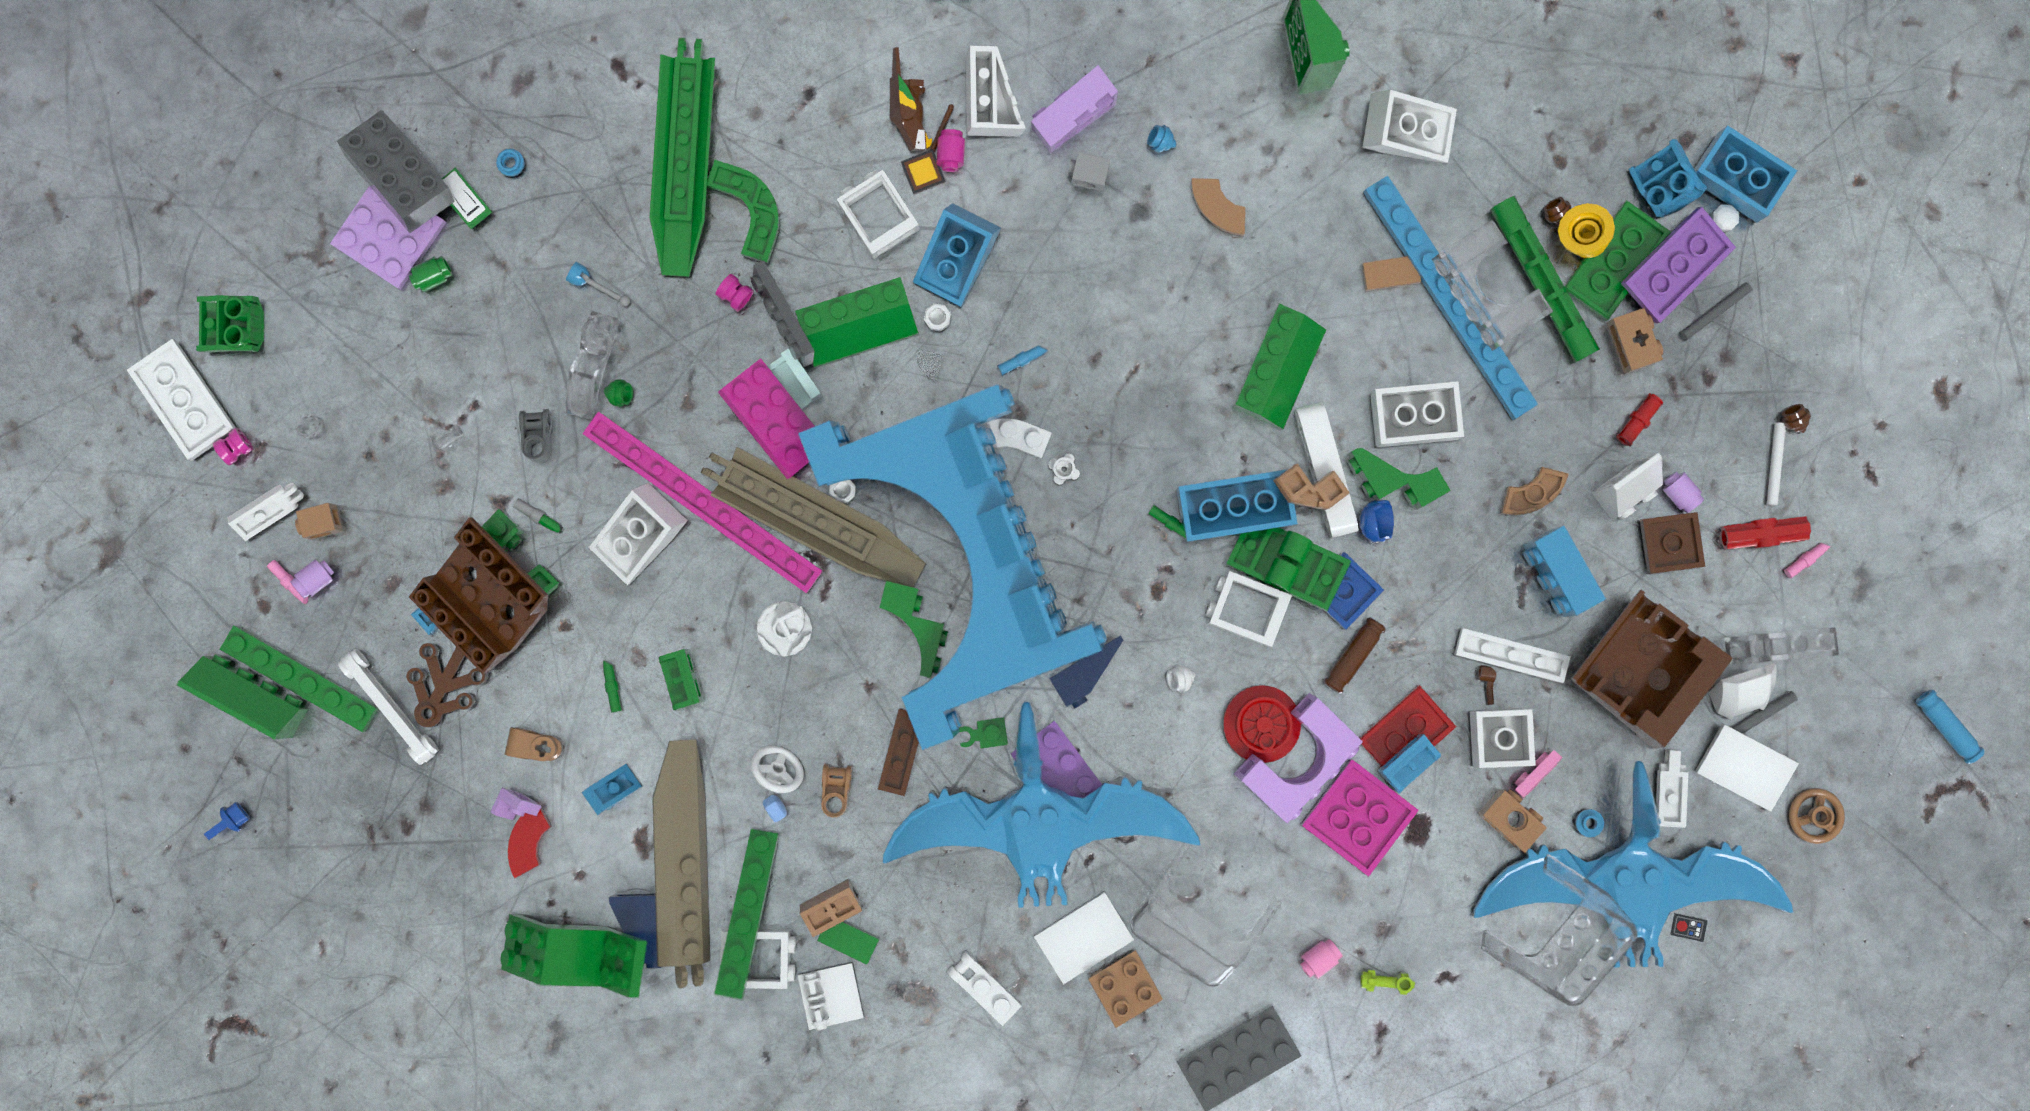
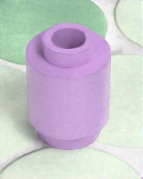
[1663,471,1704,513]
[290,559,334,599]

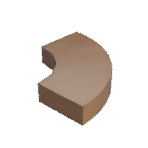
[1191,178,1246,236]
[1500,467,1569,515]

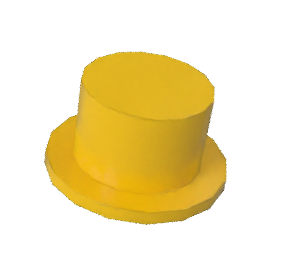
[1558,203,1615,258]

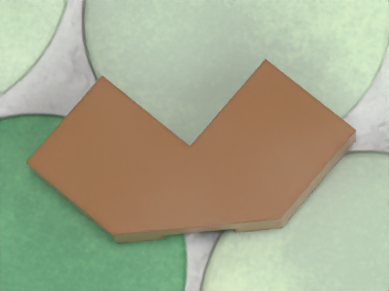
[1273,463,1350,510]

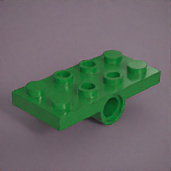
[1226,527,1351,612]

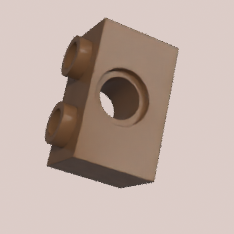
[1477,789,1547,853]

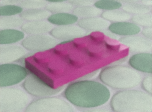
[718,358,815,479]

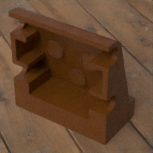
[1571,590,1733,749]

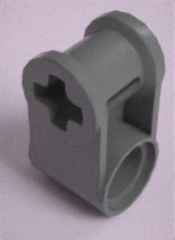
[519,409,552,463]

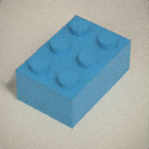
[1694,125,1798,223]
[1523,526,1606,617]

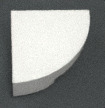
[776,606,805,643]

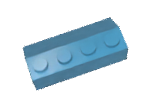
[1176,470,1298,542]

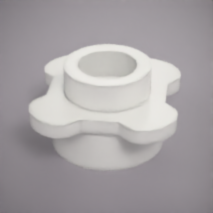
[1049,454,1080,485]

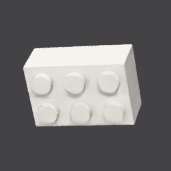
[1370,381,1464,447]

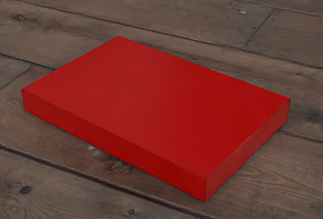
[1359,685,1456,767]

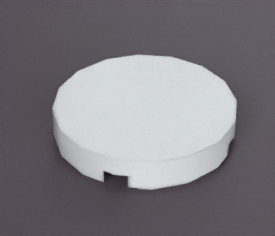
[757,601,813,657]

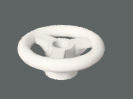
[751,746,804,793]

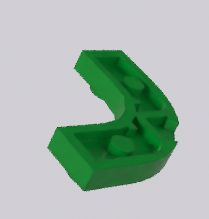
[707,160,779,264]

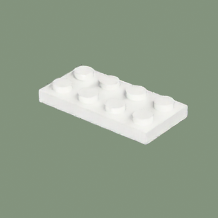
[127,339,236,461]

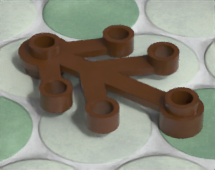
[406,643,487,727]

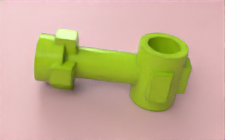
[1360,969,1415,995]

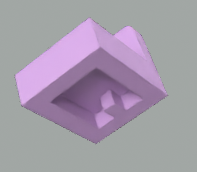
[491,787,541,820]

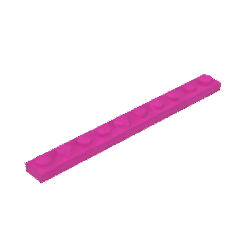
[582,411,823,593]

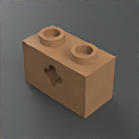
[1606,308,1663,374]

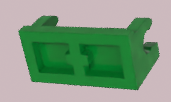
[658,649,703,711]

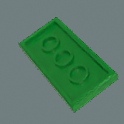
[1564,200,1671,321]

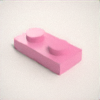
[1514,750,1562,800]

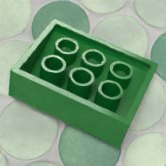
[1283,0,1350,95]

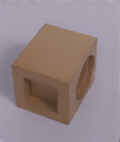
[295,503,343,540]

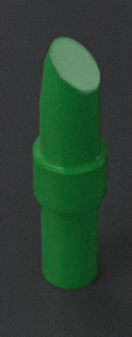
[1148,505,1186,538]
[603,660,622,713]

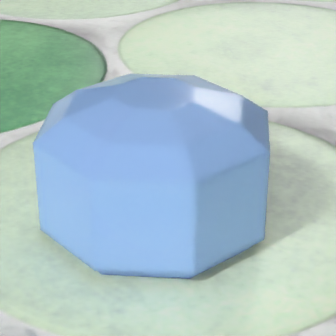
[762,794,787,823]

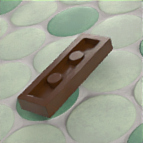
[877,708,919,796]

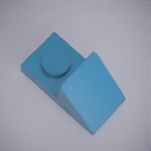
[582,764,642,816]

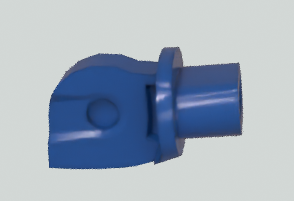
[204,802,250,840]

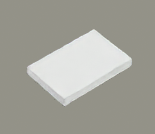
[1695,723,1799,811]
[1034,892,1134,985]

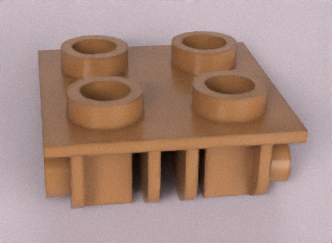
[1088,950,1163,1028]

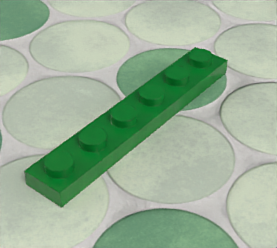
[219,625,379,732]
[714,829,779,1000]

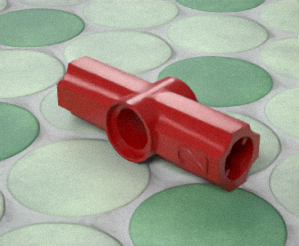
[1720,516,1811,550]

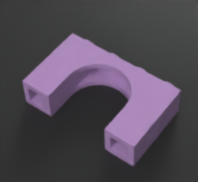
[1234,693,1363,823]

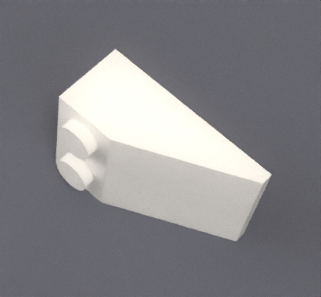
[1363,90,1457,163]
[1592,453,1663,520]
[588,483,688,585]

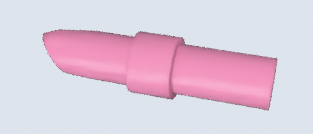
[1784,543,1831,579]
[267,560,308,604]

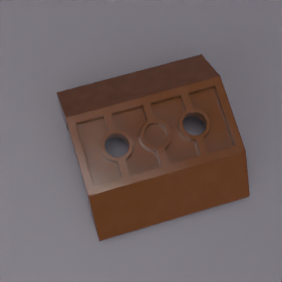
[409,517,548,674]

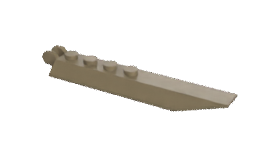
[700,447,926,587]
[652,739,710,989]

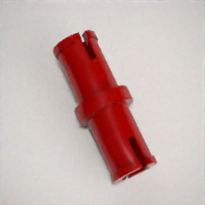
[1616,393,1664,447]

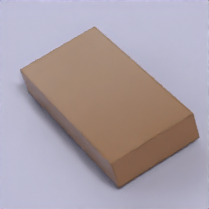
[1362,256,1421,291]

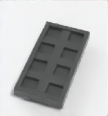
[1177,1006,1302,1111]

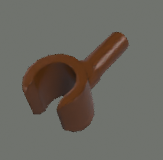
[1478,665,1496,705]

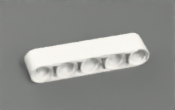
[1295,402,1358,539]

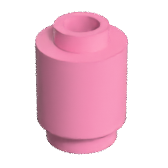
[1300,939,1343,979]

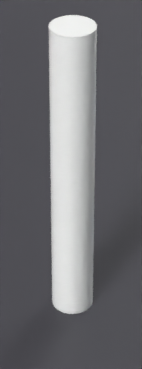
[1766,423,1786,506]

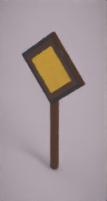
[901,104,954,194]

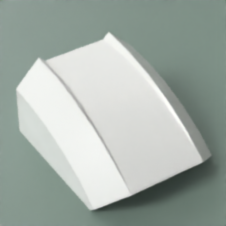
[1709,663,1777,720]

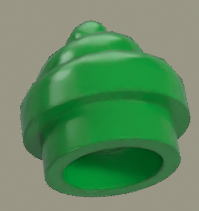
[603,379,633,407]

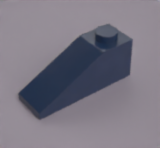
[1049,635,1123,709]

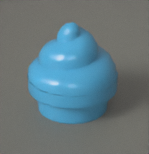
[1147,125,1176,153]

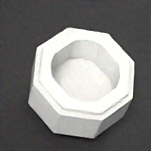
[1710,205,1739,232]
[924,303,951,332]
[829,480,856,504]

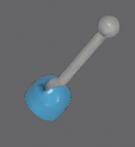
[566,262,630,306]

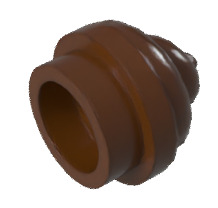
[1544,197,1571,225]
[1782,404,1811,433]

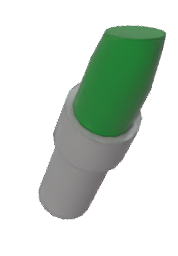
[513,498,560,533]

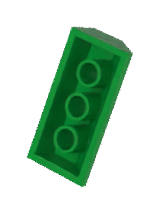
[795,277,919,367]
[1233,303,1326,430]
[177,654,308,740]

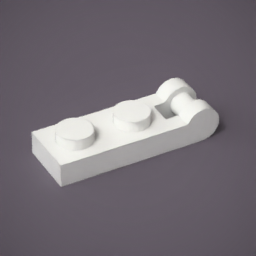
[946,951,1022,1026]

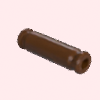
[1324,617,1386,694]

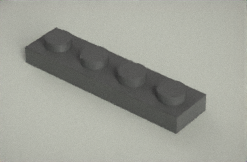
[750,261,815,367]

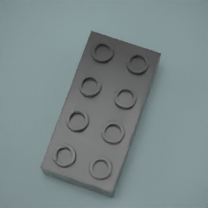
[337,110,455,233]

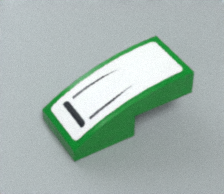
[441,167,492,229]

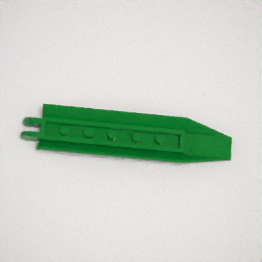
[649,38,715,277]

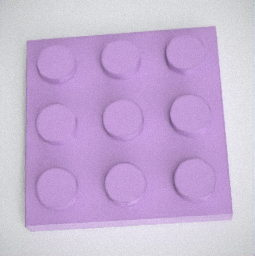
[330,186,447,290]

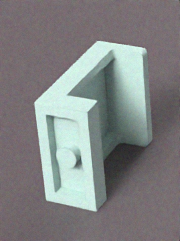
[767,348,823,410]

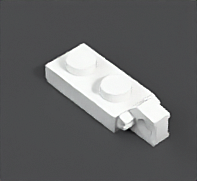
[1656,749,1688,828]

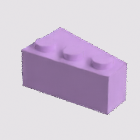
[1031,65,1118,153]

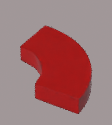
[508,802,552,879]

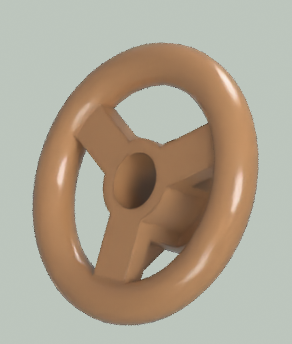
[1789,788,1845,844]

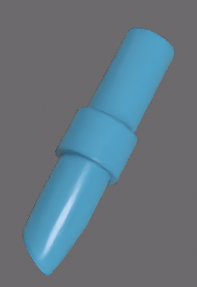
[997,345,1048,375]

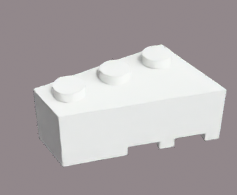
[965,46,1026,137]

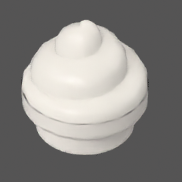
[1166,664,1196,693]

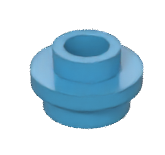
[496,149,524,176]
[1575,809,1604,837]

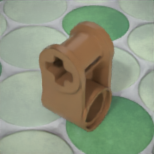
[504,727,562,761]
[821,764,852,818]

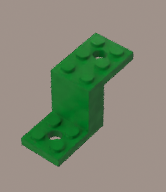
[500,914,647,998]

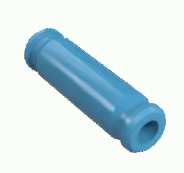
[1916,690,1985,764]

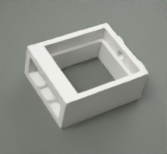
[837,170,920,259]
[1205,571,1292,647]
[720,928,796,989]

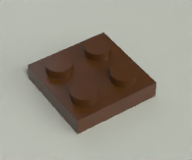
[1640,512,1706,574]

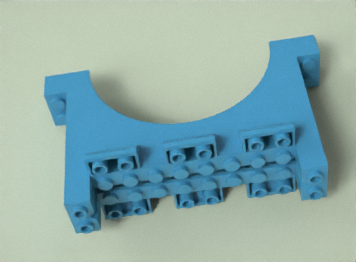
[798,384,1107,750]

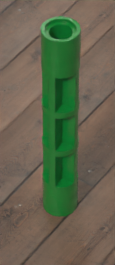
[1490,196,1600,363]

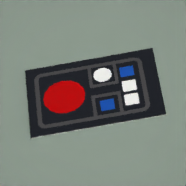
[1671,913,1708,942]

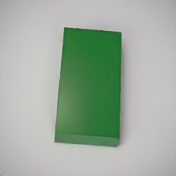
[817,921,879,965]

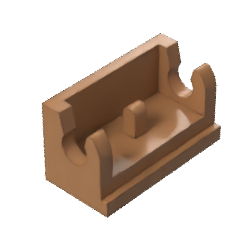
[800,879,862,937]

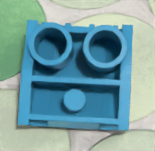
[1629,139,1707,217]

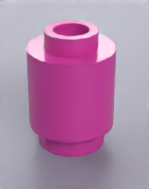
[937,129,965,172]

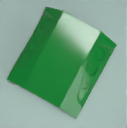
[196,295,264,352]

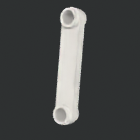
[337,648,439,765]

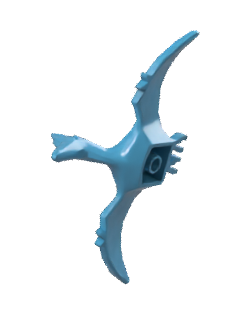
[883,702,1200,908]
[1474,761,1793,968]

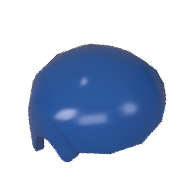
[1359,500,1394,542]

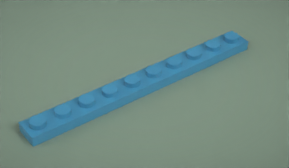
[1363,176,1538,420]

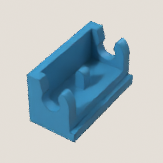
[1378,734,1441,794]

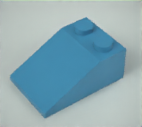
[913,203,1001,307]

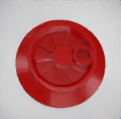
[1223,685,1301,763]

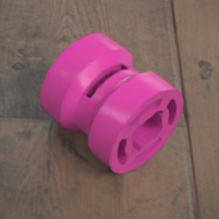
[715,273,754,312]
[213,428,253,466]

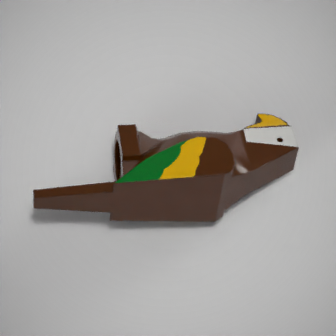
[890,47,932,151]

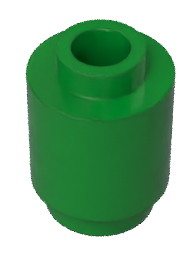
[409,256,453,293]

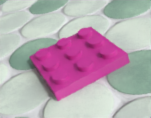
[1301,759,1419,877]

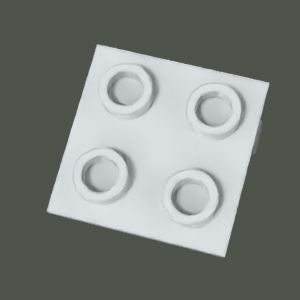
[798,963,864,1030]

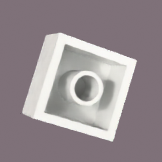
[1470,709,1536,768]

